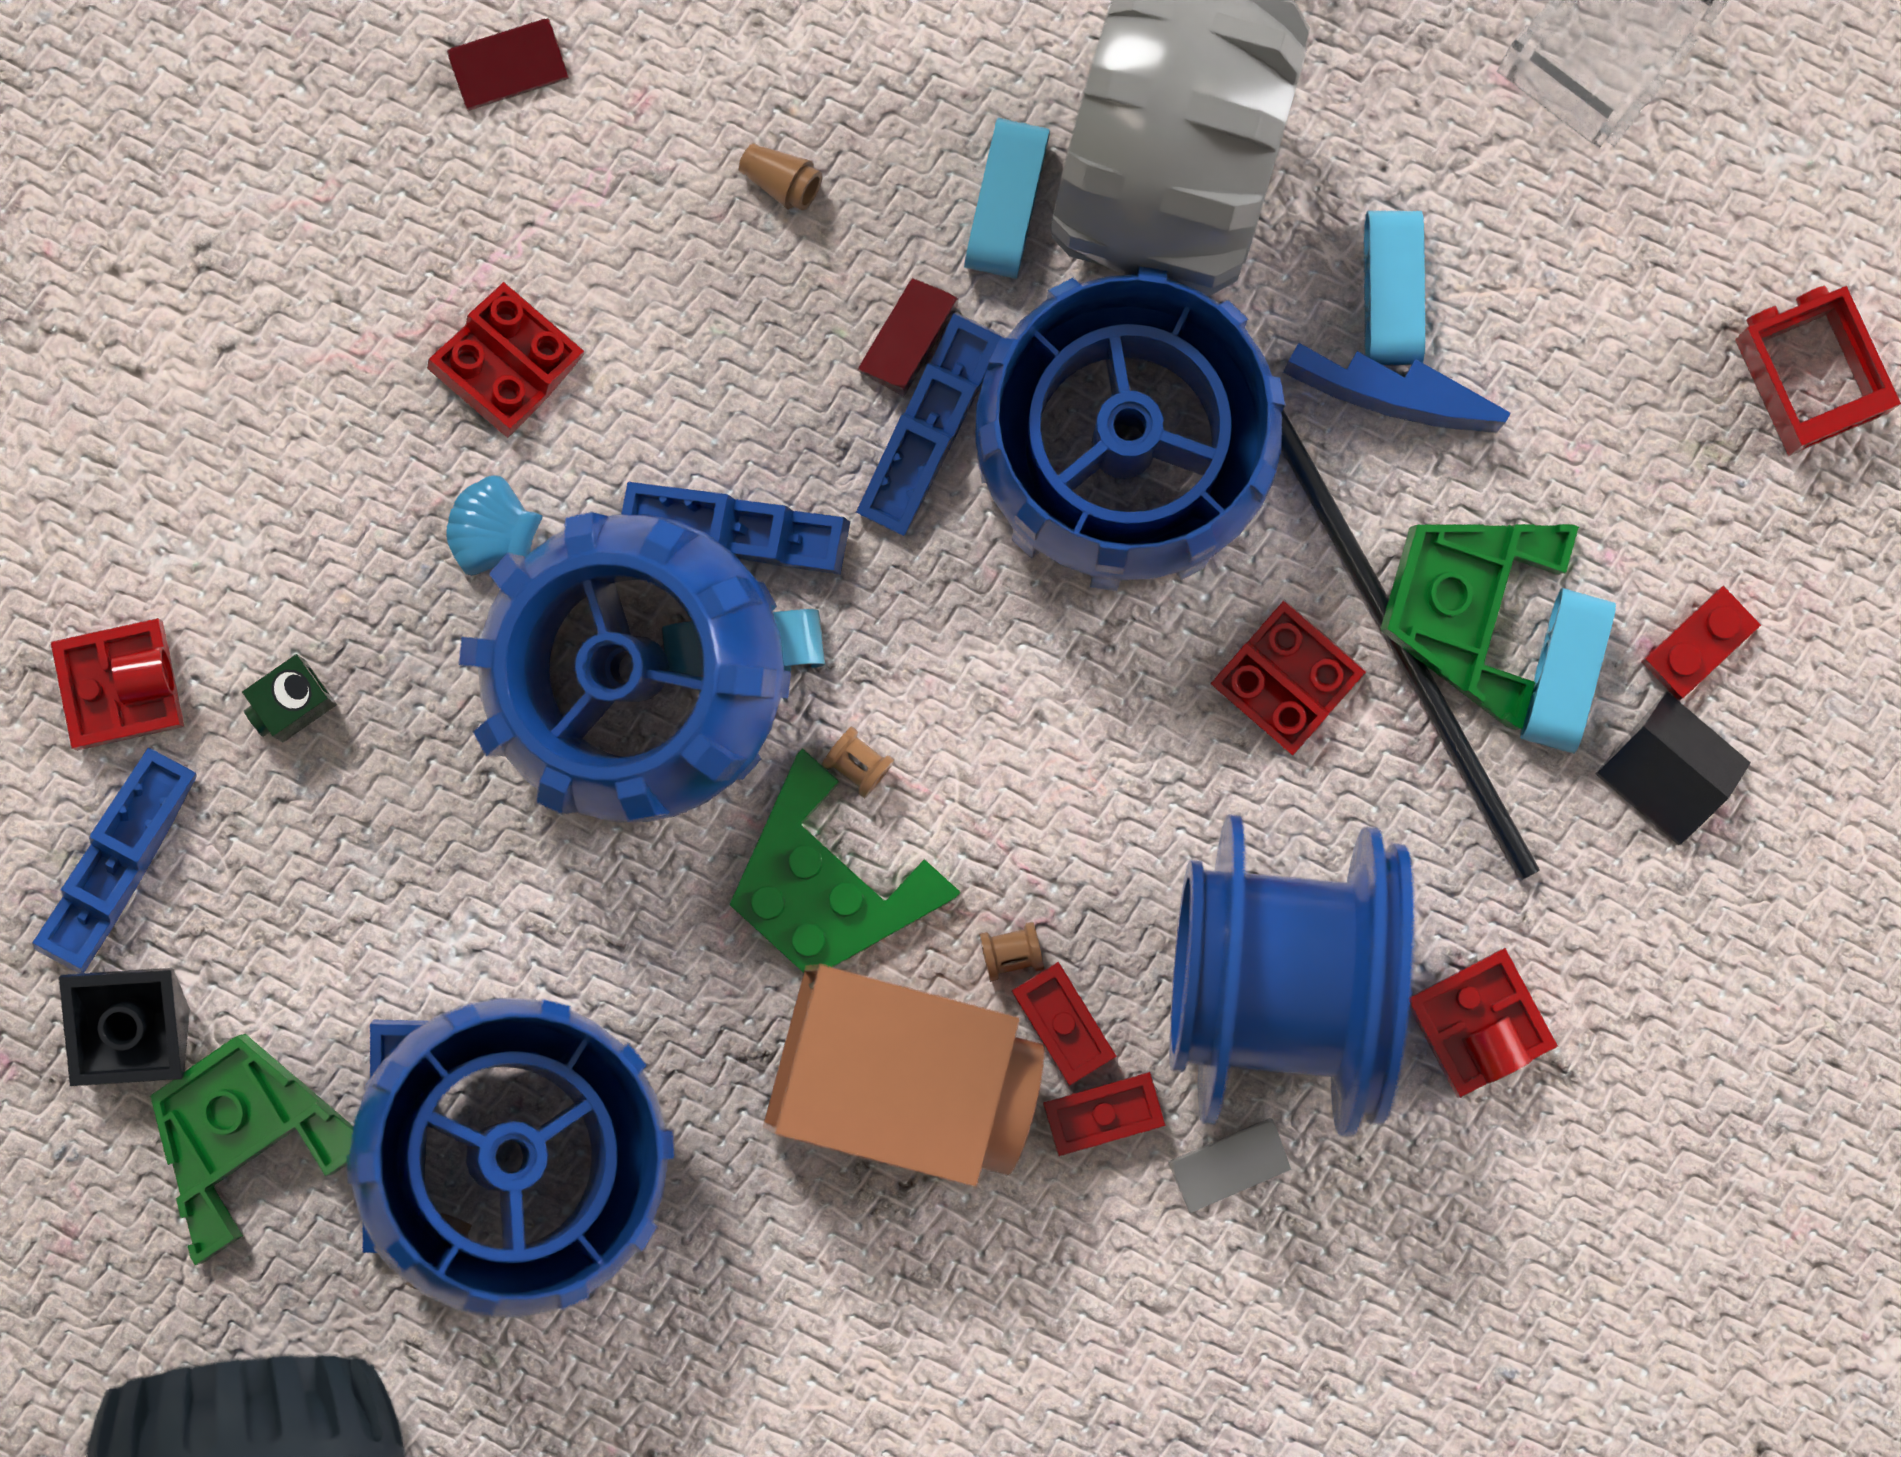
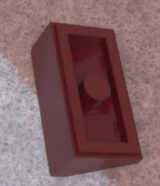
[447,18,569,111]
[857,278,959,397]

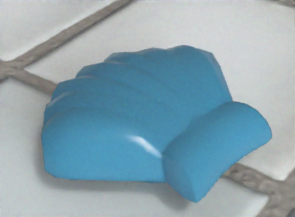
[446,475,543,576]

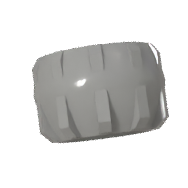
[1051,0,1310,296]

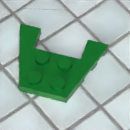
[1380,524,1579,730]
[729,748,961,973]
[150,1034,354,1265]

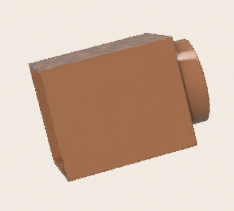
[763,964,1044,1187]

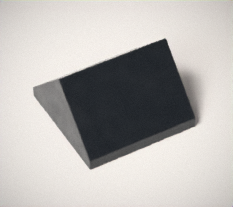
[1595,691,1751,845]
[58,968,190,1086]

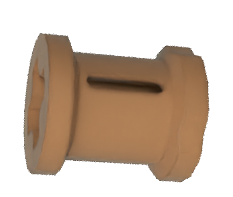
[822,726,895,799]
[979,922,1044,982]

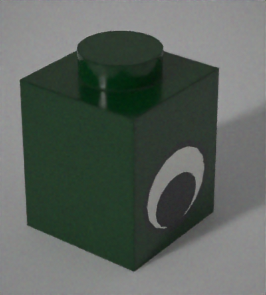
[242,654,337,742]

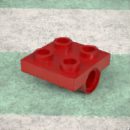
[50,618,184,751]
[1409,948,1558,1098]

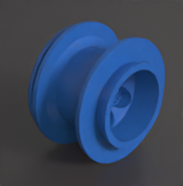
[1170,814,1414,1137]

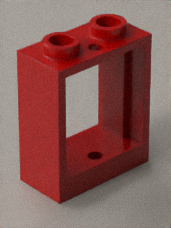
[1735,285,1901,456]

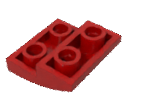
[427,282,584,438]
[1210,600,1367,756]

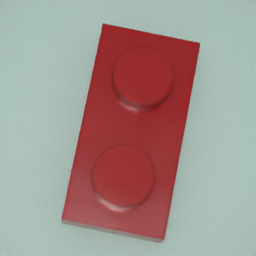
[1641,585,1761,701]
[1011,962,1117,1086]
[1043,1072,1166,1156]

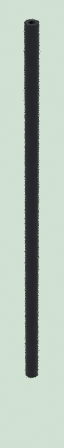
[1218,301,1540,880]

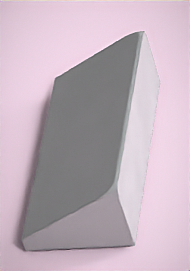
[1168,1118,1292,1213]

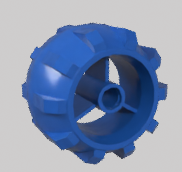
[975,266,1285,591]
[459,512,791,822]
[346,998,675,1317]

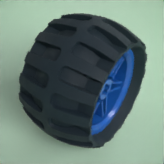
[86,1355,405,1457]

